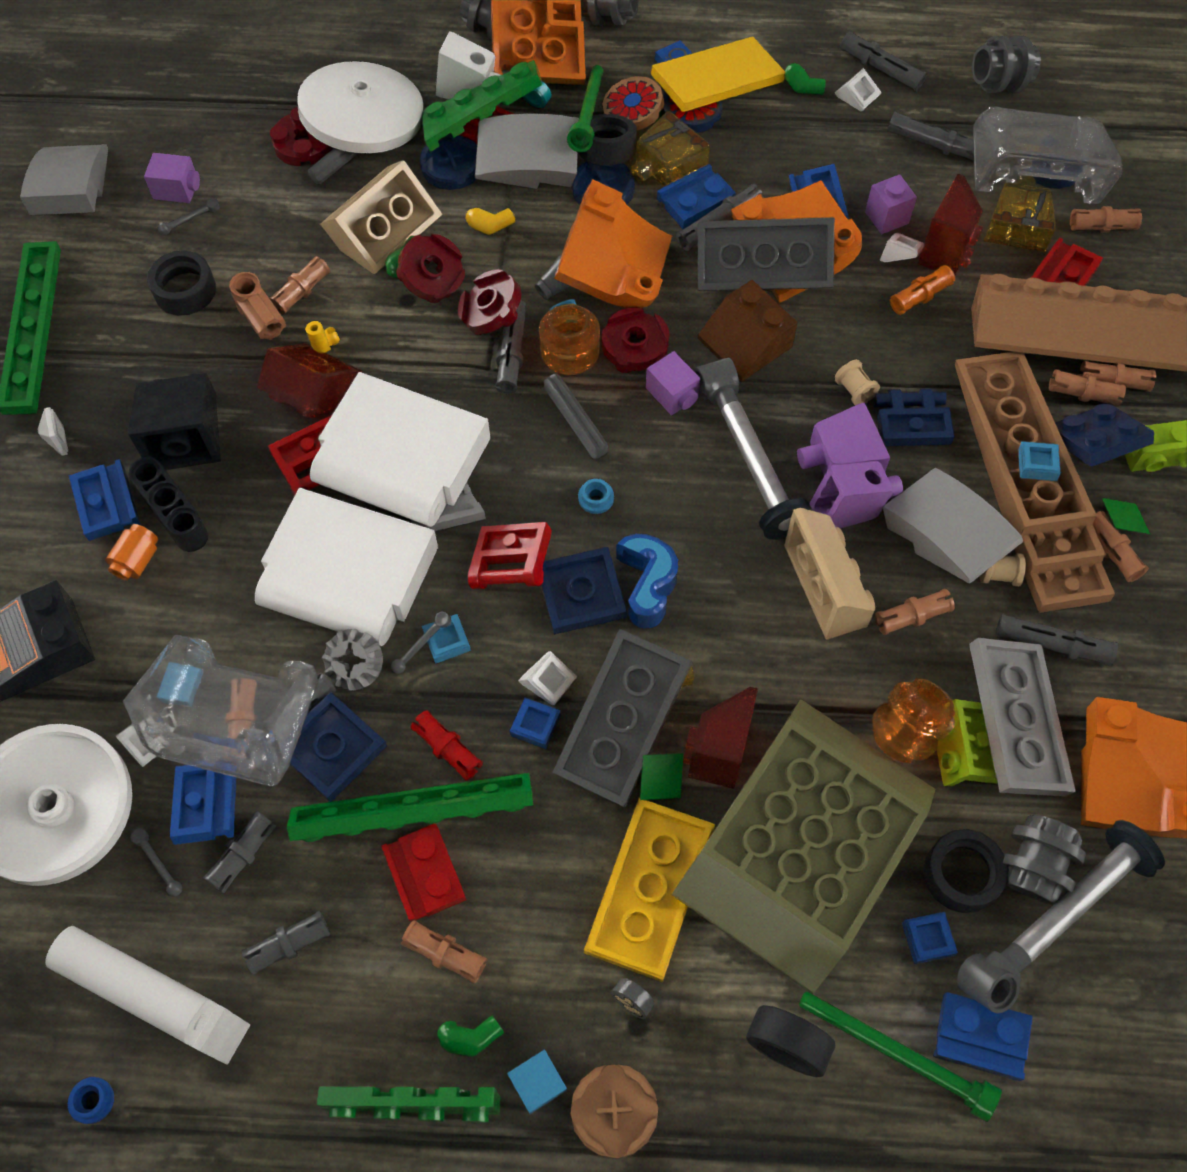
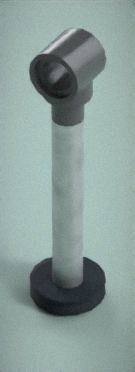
[694,357,813,540]
[957,820,1165,1014]

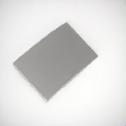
[475,114,579,189]
[20,144,108,215]
[883,468,1023,584]

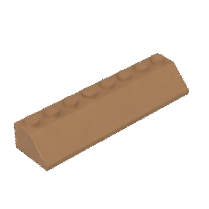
[971,274,1187,372]

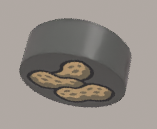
[611,978,654,1019]

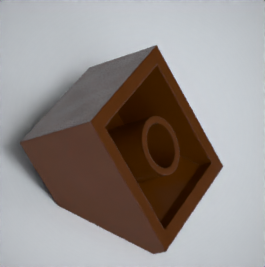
[698,280,798,382]

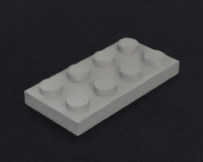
[969,638,1076,797]

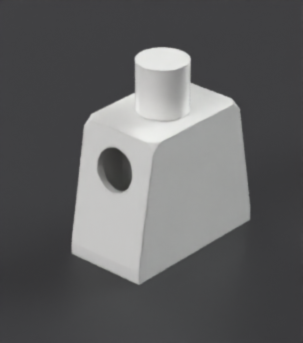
[436,31,501,99]

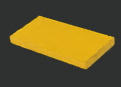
[651,36,785,112]
[584,798,715,982]

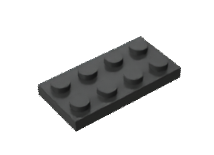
[698,217,835,291]
[553,629,693,807]

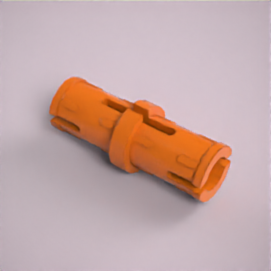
[890,265,955,315]

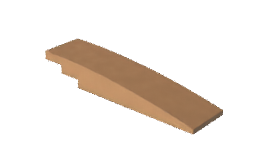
[955,351,1115,613]

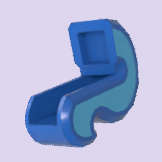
[616,534,678,628]

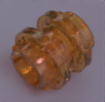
[539,303,600,376]
[872,678,955,763]

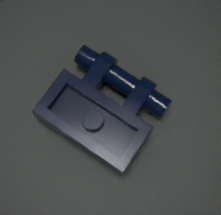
[874,388,954,446]

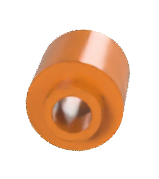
[105,524,159,581]

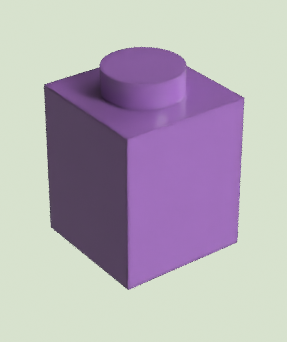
[144,153,200,203]
[865,174,917,235]
[646,351,700,416]

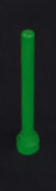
[567,65,603,152]
[799,991,1002,1122]

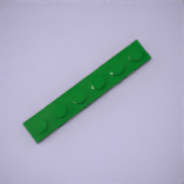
[0,241,61,415]
[287,773,534,842]

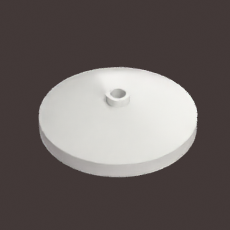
[298,61,423,153]
[0,724,132,886]

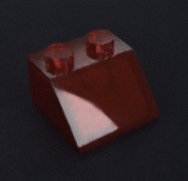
[918,174,983,277]
[257,343,362,418]
[683,687,758,789]

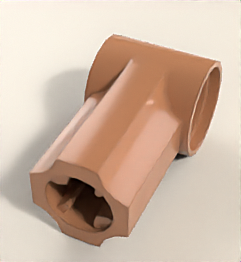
[229,272,286,340]

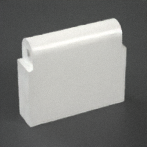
[310,372,490,527]
[255,488,438,646]
[45,926,250,1065]

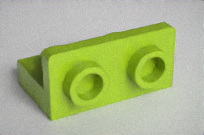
[1124,420,1187,472]
[931,699,998,787]

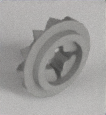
[321,629,383,690]

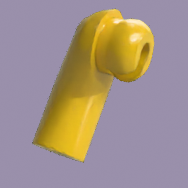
[465,208,515,235]
[305,321,340,354]

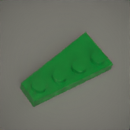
[422,60,542,152]
[317,1086,500,1123]

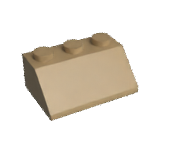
[320,160,443,274]
[784,508,875,640]

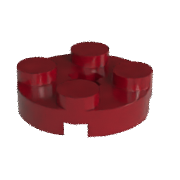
[270,107,334,166]
[396,234,465,304]
[458,269,522,336]
[601,307,670,373]

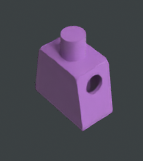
[797,402,890,476]
[809,461,903,529]

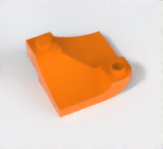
[491,0,586,85]
[554,179,672,308]
[731,180,862,303]
[1081,697,1187,838]

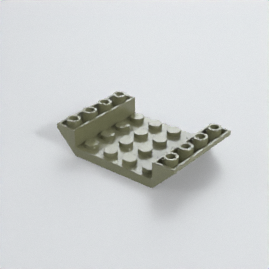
[671,699,936,994]

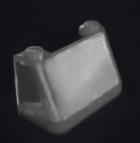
[973,106,1123,205]
[123,634,318,786]

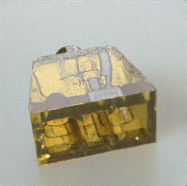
[631,111,710,187]
[984,175,1056,252]

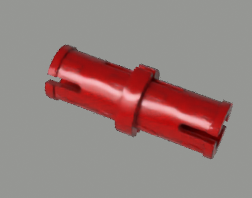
[410,710,483,781]

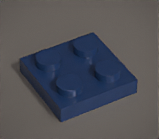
[1055,403,1154,467]
[541,547,627,635]
[273,692,387,802]

